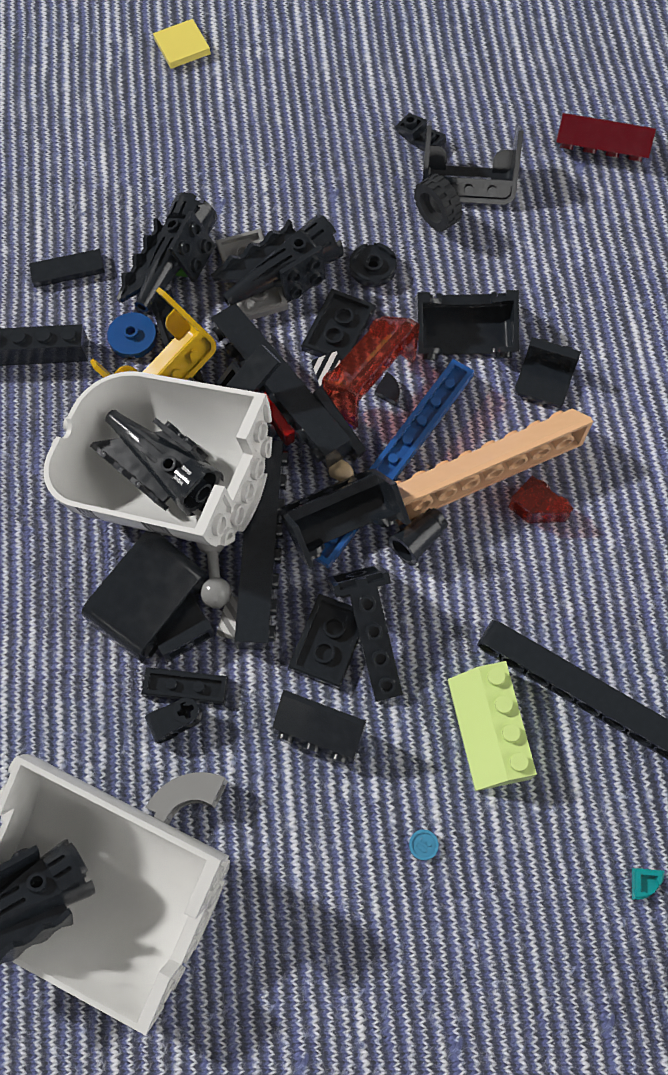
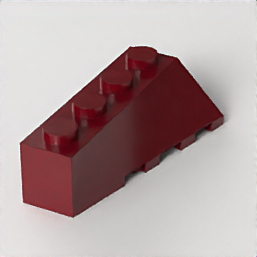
[556,112,656,162]

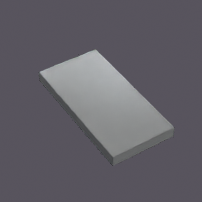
[216,228,289,320]

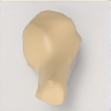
[329,459,354,481]

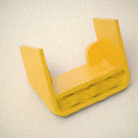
[90,287,216,380]

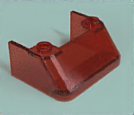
[322,316,420,429]

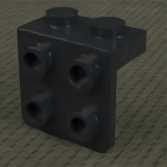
[514,337,581,408]

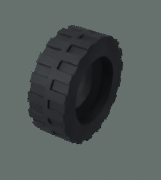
[414,174,463,232]

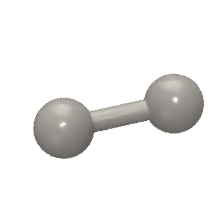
[196,542,232,608]

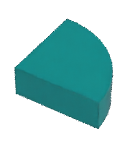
[632,868,665,900]

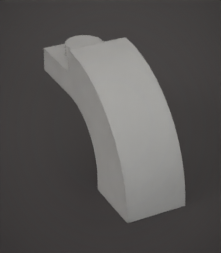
[145,772,228,825]

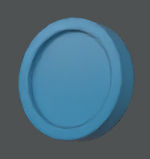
[409,830,439,861]

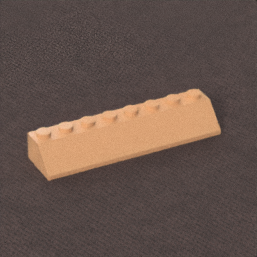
[396,409,593,526]

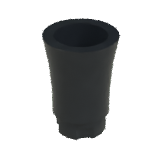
[388,508,448,566]

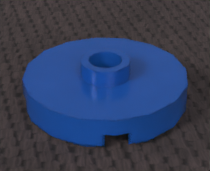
[107,312,157,359]

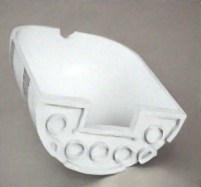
[43,371,272,547]

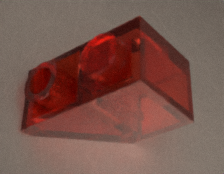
[508,475,574,524]

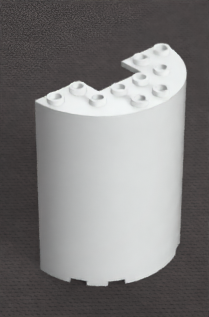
[0,754,230,1036]

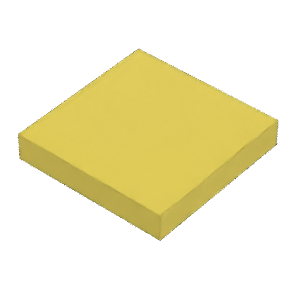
[153,19,211,69]

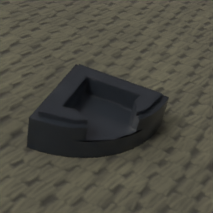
[374,372,400,406]

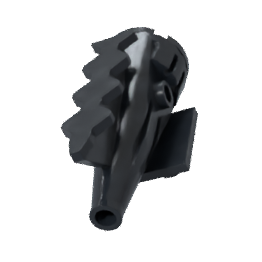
[117,192,217,312]
[211,215,344,307]
[90,410,224,516]
[0,839,95,965]

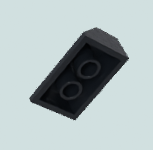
[272,690,366,765]

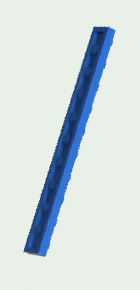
[314,359,474,569]

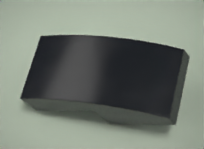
[395,113,447,151]

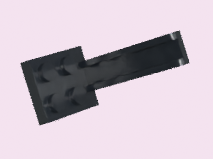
[327,564,403,702]

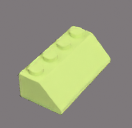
[448,661,537,791]

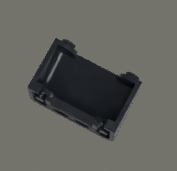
[415,290,519,360]
[82,531,209,663]

